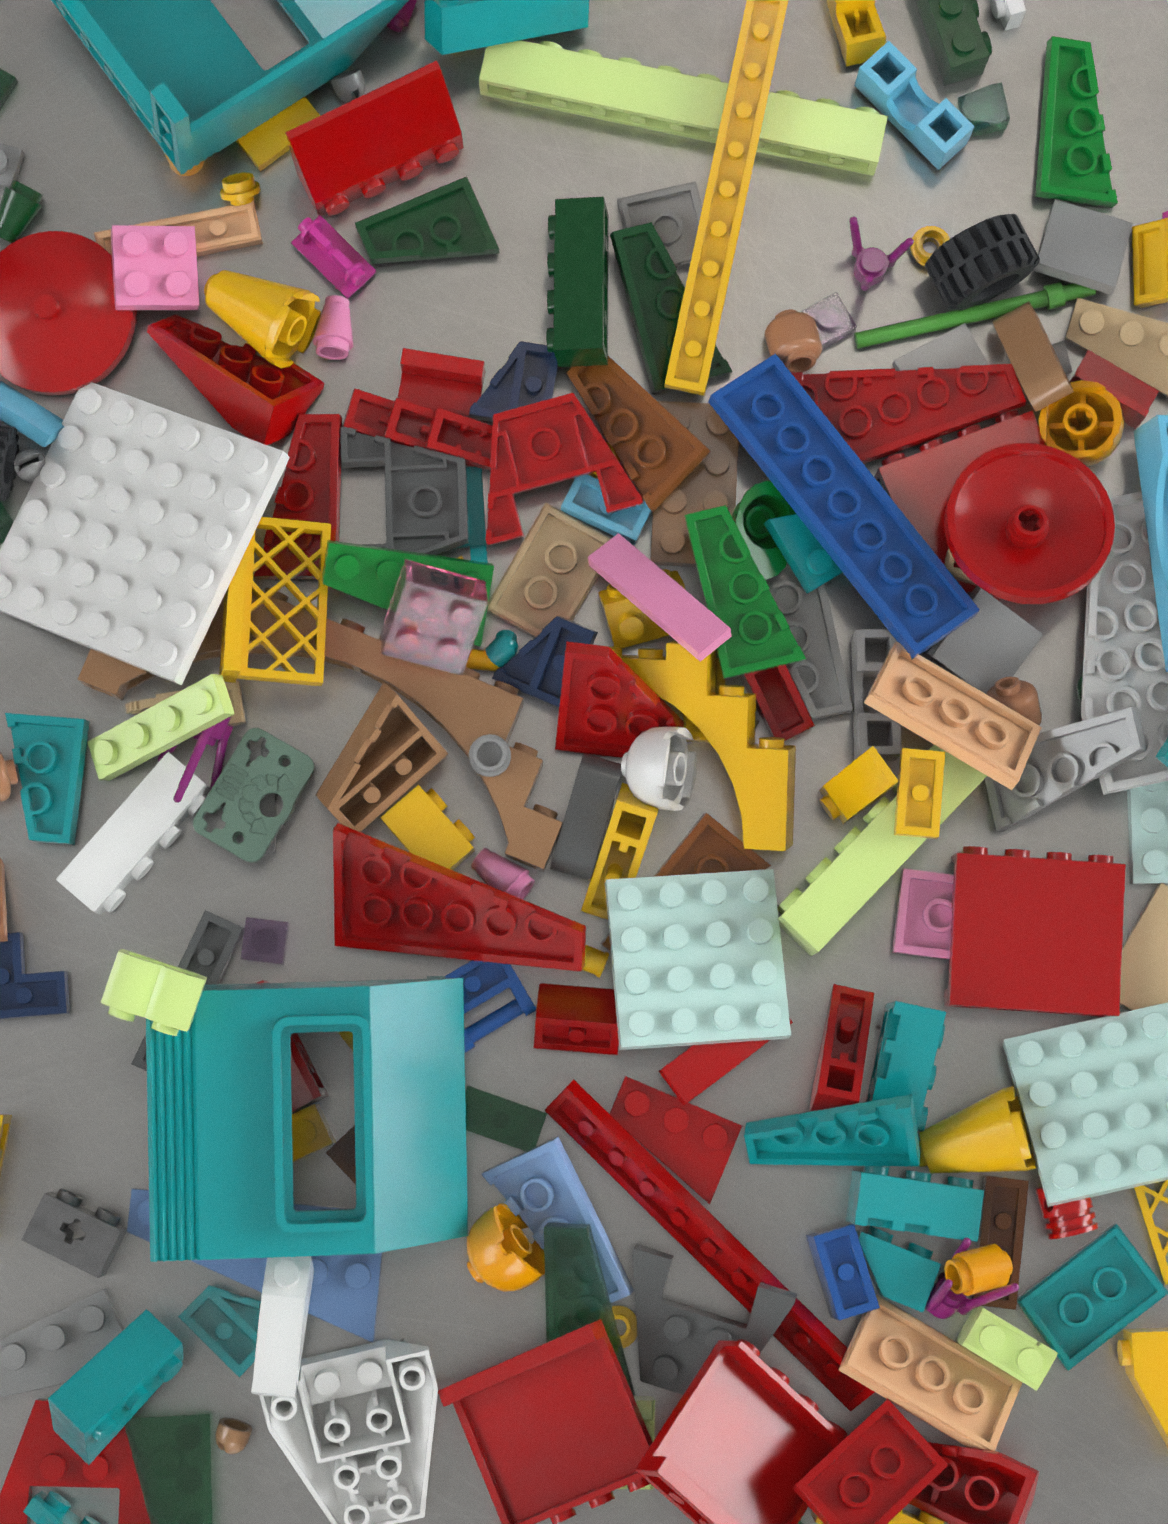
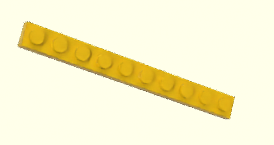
[664,0,788,396]

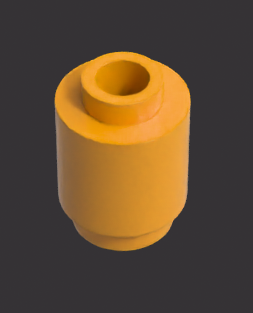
[945,1244,1013,1296]

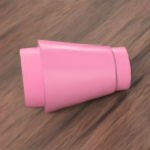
[313,295,353,360]
[471,848,535,899]

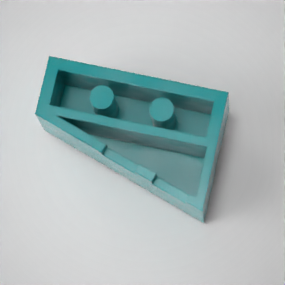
[866,1001,946,1132]
[846,1166,984,1242]
[48,1309,184,1465]

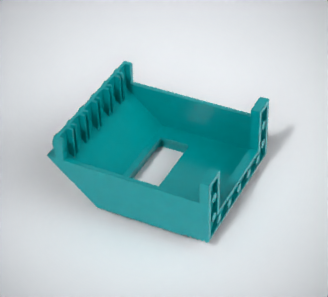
[51,0,409,174]
[146,976,468,1262]

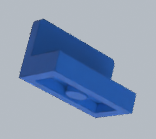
[806,1224,880,1321]

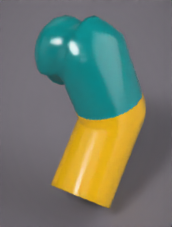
[461,630,519,672]

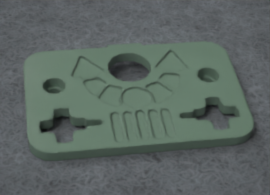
[193,728,315,863]

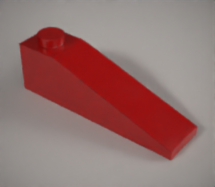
[147,314,325,445]
[909,1442,1039,1524]

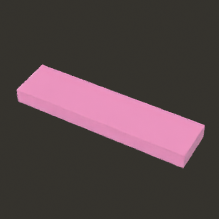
[588,533,732,662]

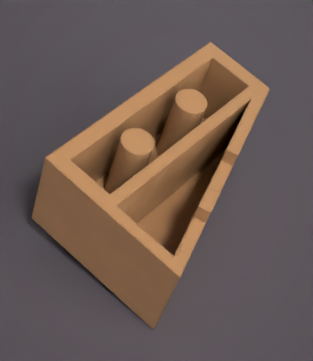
[315,682,448,832]

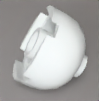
[621,727,697,811]

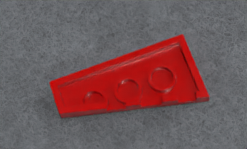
[254,414,342,580]

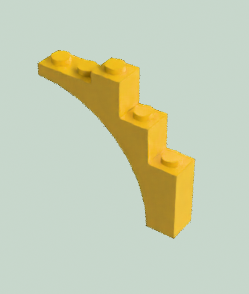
[609,640,796,851]

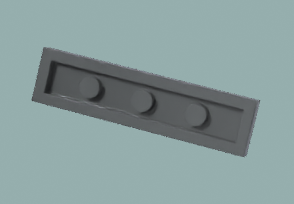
[131,910,245,1071]

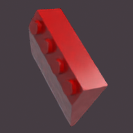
[285,60,464,216]

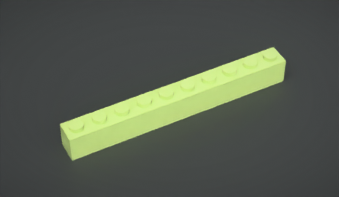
[479,40,888,176]

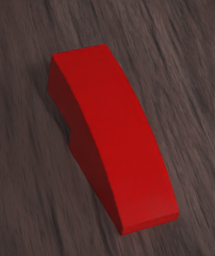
[739,665,815,741]
[658,1018,793,1105]

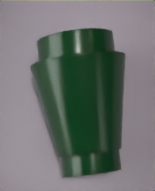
[0,180,43,243]

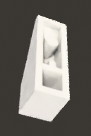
[251,1256,314,1399]

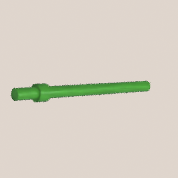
[854,282,1096,349]

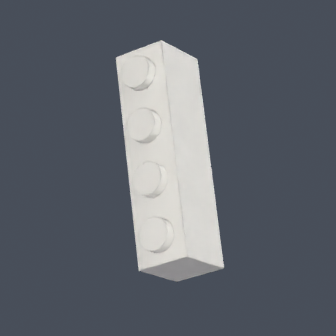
[56,752,210,915]

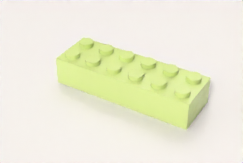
[778,745,987,956]

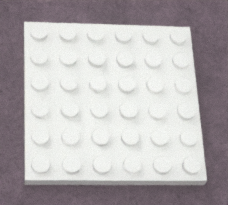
[0,382,290,686]

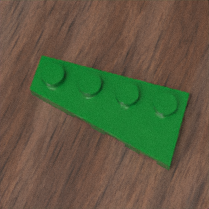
[1035,36,1118,208]
[684,505,806,680]
[321,540,494,647]

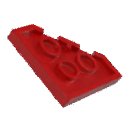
[555,641,684,758]

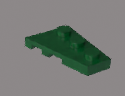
[355,176,499,264]

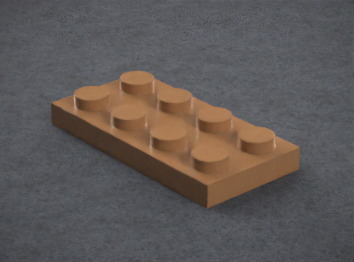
[650,401,739,567]

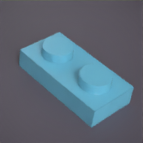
[561,474,652,546]

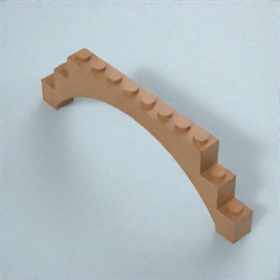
[78,587,563,872]

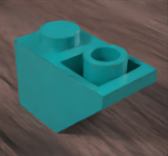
[856,1226,941,1313]

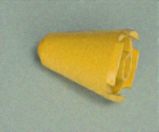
[204,270,321,369]
[919,1086,1037,1174]

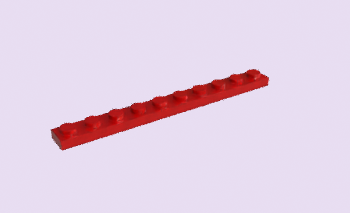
[544,1080,875,1412]

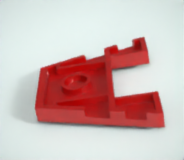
[486,393,644,546]
[0,1398,159,1524]

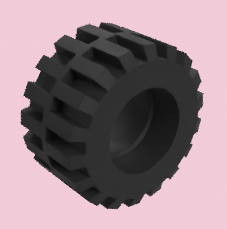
[925,214,1040,311]

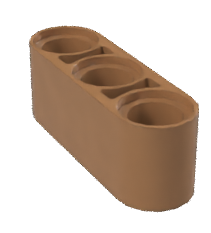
[992,301,1074,412]

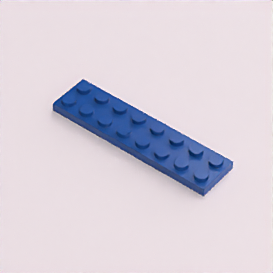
[708,353,980,660]

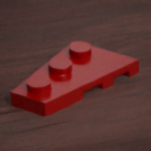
[609,1076,742,1204]

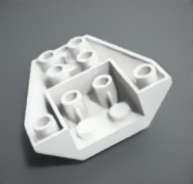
[259,1339,438,1524]

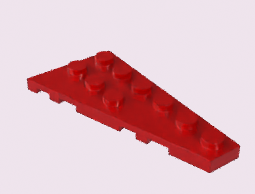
[791,364,1026,464]
[333,823,586,972]

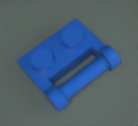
[445,960,536,1053]

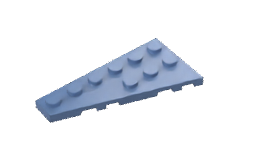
[127,1188,383,1343]

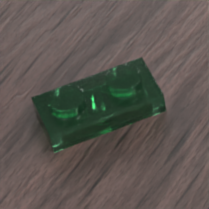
[465,1085,547,1151]

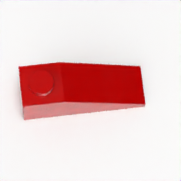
[809,984,875,1112]

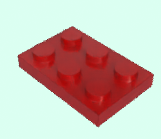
[792,1399,948,1524]

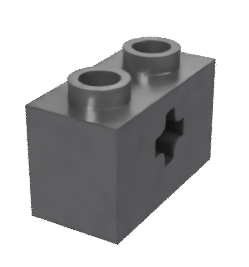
[21,1188,127,1278]

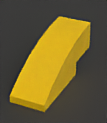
[826,0,886,67]

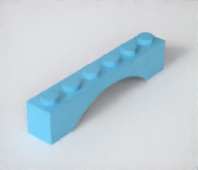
[1133,415,1168,672]

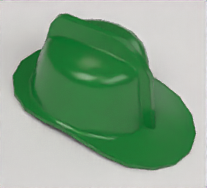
[732,481,796,580]

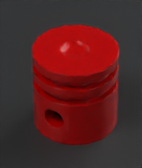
[1035,1186,1099,1240]

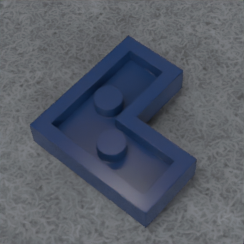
[0,932,70,1019]

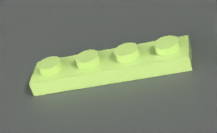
[87,674,235,781]

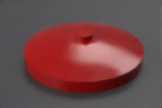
[0,231,137,396]
[944,443,1115,605]

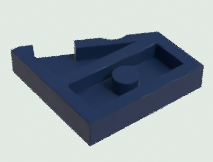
[469,341,558,422]
[492,616,598,707]

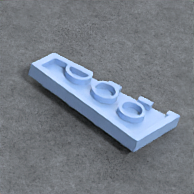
[482,1136,634,1311]

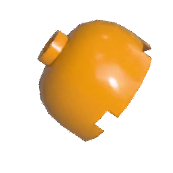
[1038,380,1124,466]
[466,1203,548,1292]

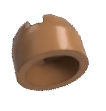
[215,1418,252,1455]

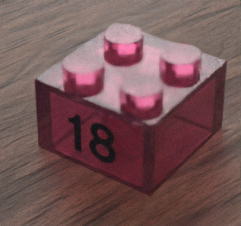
[380,559,488,675]

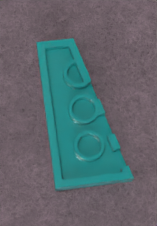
[744,1094,921,1167]

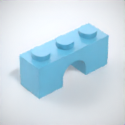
[854,41,975,170]

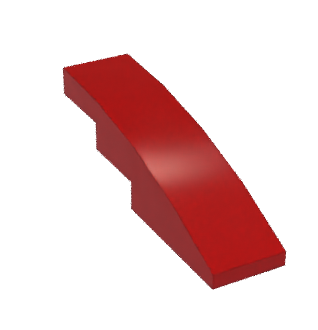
[342,388,492,470]

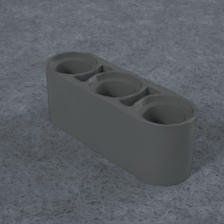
[550,753,622,880]

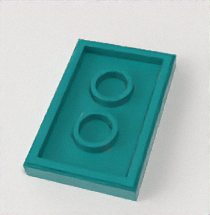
[1017,1223,1168,1371]

